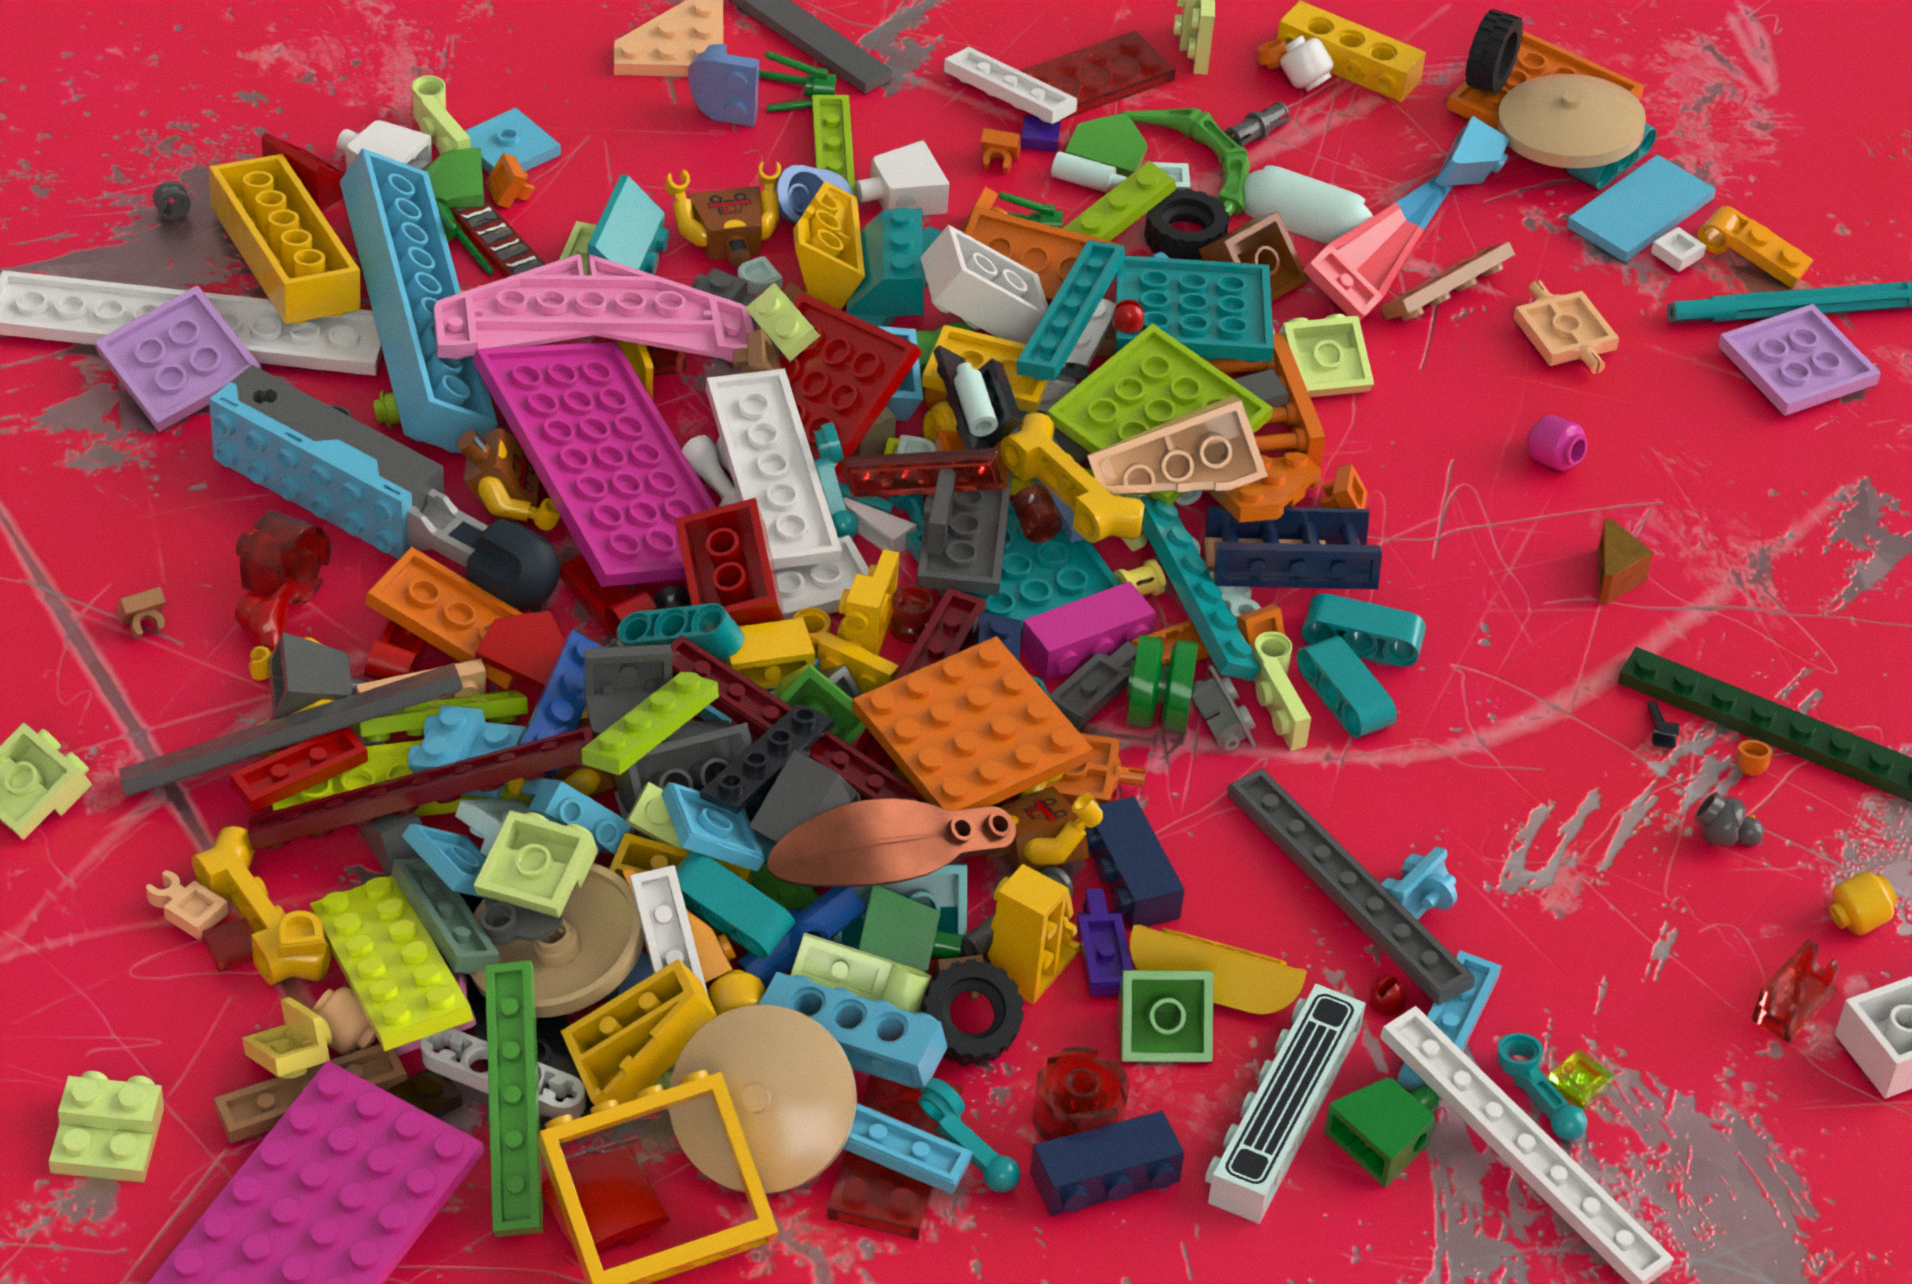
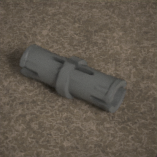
[1224,101,1290,147]

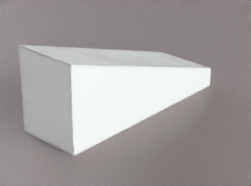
[843,497,917,554]

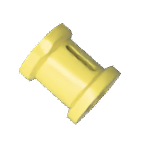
[1113,559,1166,596]

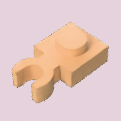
[146,870,229,939]

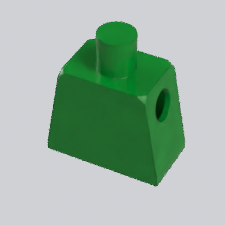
[858,886,963,973]
[1324,1078,1439,1188]

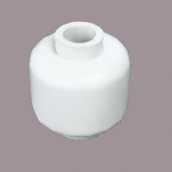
[1280,35,1334,92]

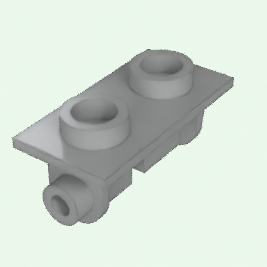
[1191,665,1257,750]

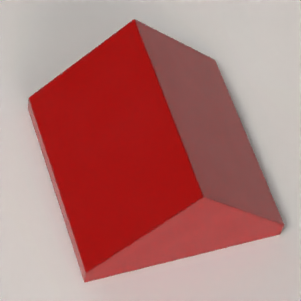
[261,132,345,212]

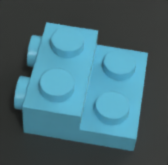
[408,705,526,799]
[519,778,631,857]

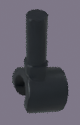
[1647,701,1679,748]

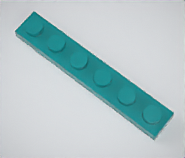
[1017,240,1125,381]
[1139,496,1261,681]

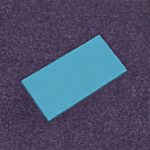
[1567,154,1716,263]

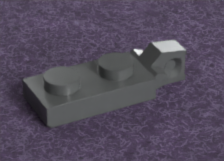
[1049,641,1137,730]

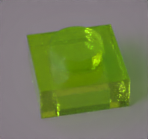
[1549,1049,1615,1110]

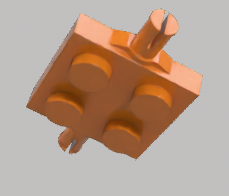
[1045,733,1146,806]

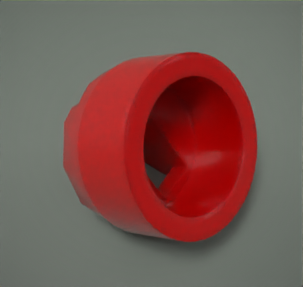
[1112,299,1144,333]
[1369,976,1406,1016]

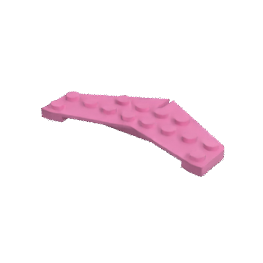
[433,253,754,363]

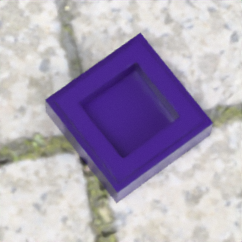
[1021,115,1061,152]

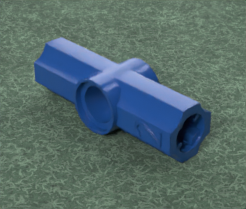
[737,887,867,990]

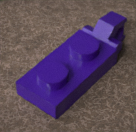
[1076,888,1133,996]

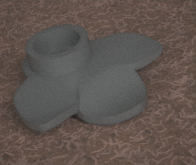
[479,897,563,945]

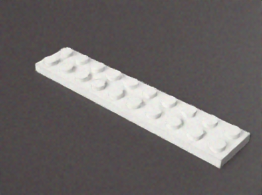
[0,270,383,376]

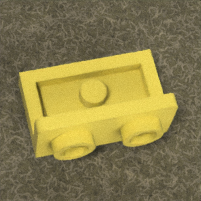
[242,997,332,1079]

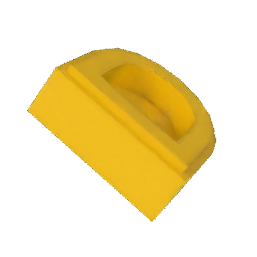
[276,910,325,958]

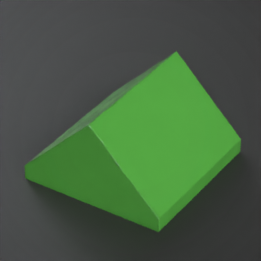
[772,663,866,745]
[1116,970,1214,1062]

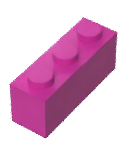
[1020,581,1156,681]

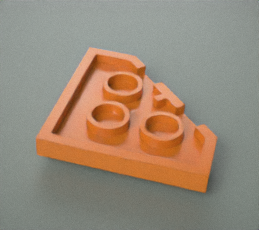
[1206,452,1322,523]

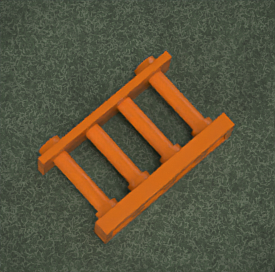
[1202,333,1326,466]

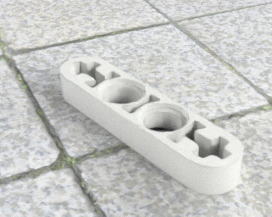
[420,1028,586,1120]

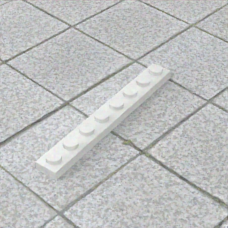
[1380,1006,1674,1284]

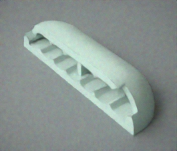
[1244,165,1374,244]

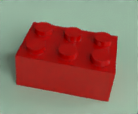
[675,498,785,626]

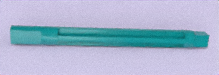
[1667,281,1912,323]

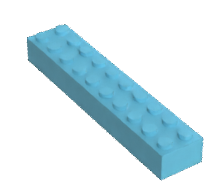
[339,148,498,455]

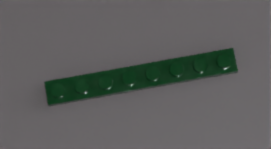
[1618,647,1912,802]

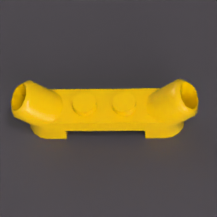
[1000,413,1145,543]
[192,826,331,985]

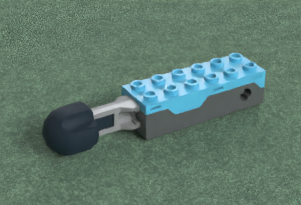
[209,365,561,610]

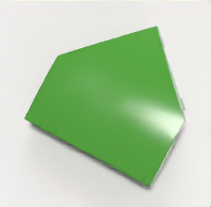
[1065,113,1148,177]
[425,148,484,208]

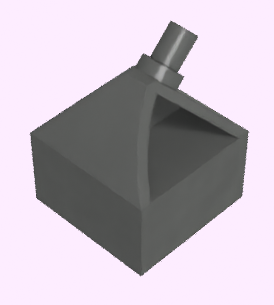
[749,750,861,847]

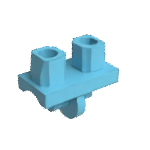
[1381,846,1457,920]

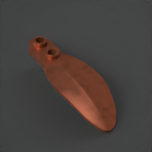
[767,799,1016,887]

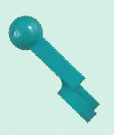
[814,422,858,538]
[1497,1033,1588,1141]
[918,1078,1020,1193]

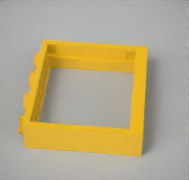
[537,1070,779,1284]

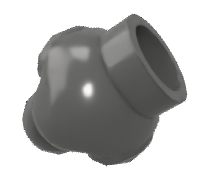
[1694,792,1764,847]

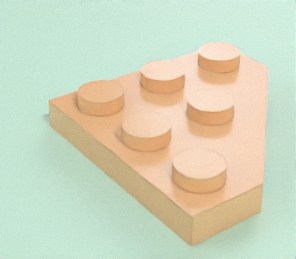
[614,0,723,77]

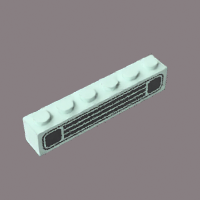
[1205,984,1366,1224]

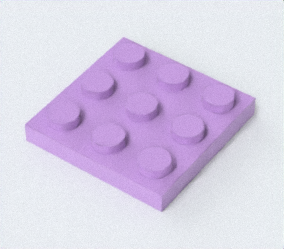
[94,285,261,432]
[1718,304,1881,416]

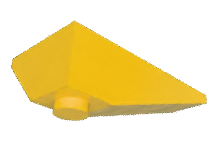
[793,181,865,310]

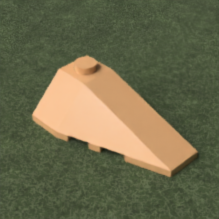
[1087,395,1268,494]

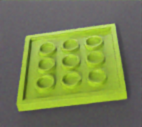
[1047,323,1273,505]

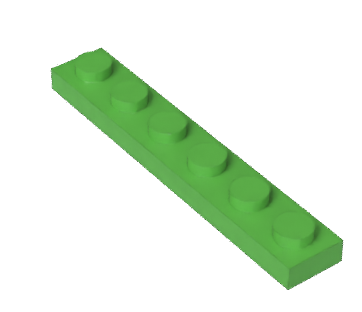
[485,960,543,1237]

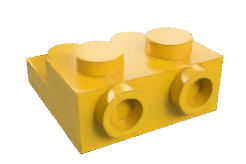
[837,549,899,656]

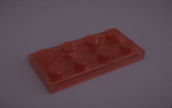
[1019,30,1176,121]
[827,1075,963,1240]

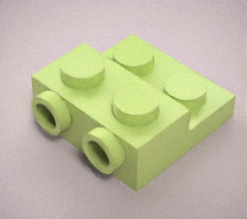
[1173,0,1215,75]
[1279,314,1374,397]
[0,722,92,840]
[473,810,598,918]
[49,1071,164,1183]

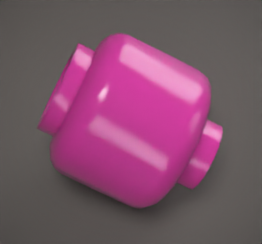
[1527,415,1588,471]

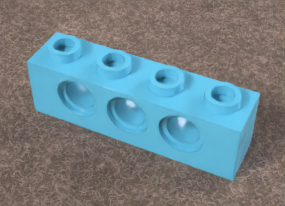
[758,972,948,1090]

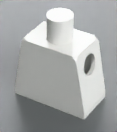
[337,120,432,171]
[855,141,950,216]

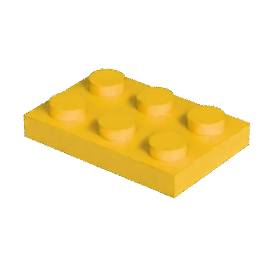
[922,325,1050,413]

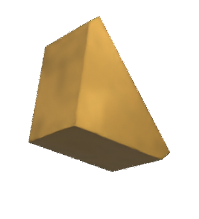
[1598,519,1653,605]

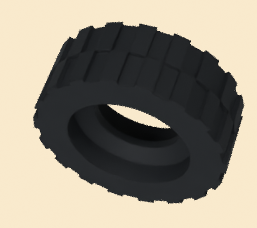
[1465,9,1523,94]
[1144,189,1229,260]
[921,959,1024,1066]

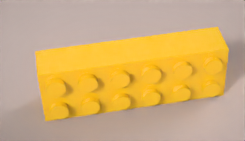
[209,154,360,324]

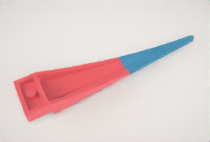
[1303,175,1453,321]

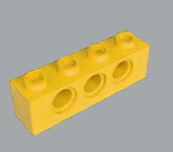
[1277,0,1426,102]

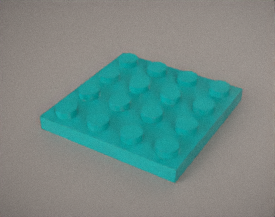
[1115,255,1274,363]
[906,493,1121,639]

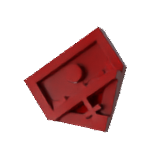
[475,611,564,691]

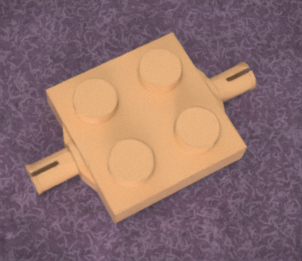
[1513,280,1619,374]

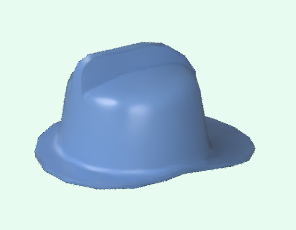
[775,165,854,224]

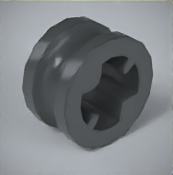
[152,181,191,220]

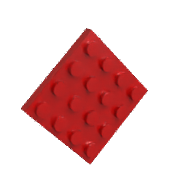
[712,292,922,476]

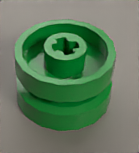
[1126,635,1198,734]

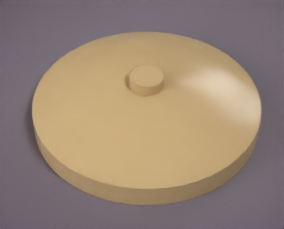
[1498,74,1646,168]
[470,863,644,1018]
[669,1004,857,1194]

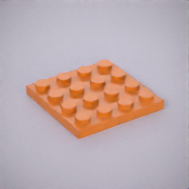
[1446,30,1644,132]
[852,636,1093,811]

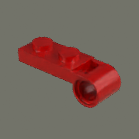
[559,555,657,638]
[364,620,428,680]

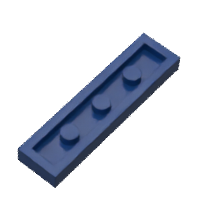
[519,629,604,779]

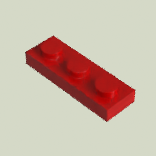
[230,726,368,813]

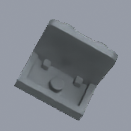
[584,644,679,738]

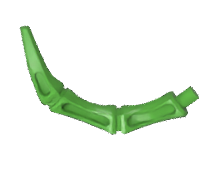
[1121,108,1251,218]

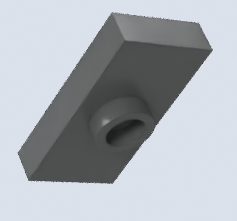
[923,467,956,555]

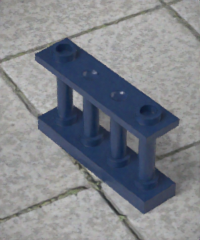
[1205,506,1382,589]

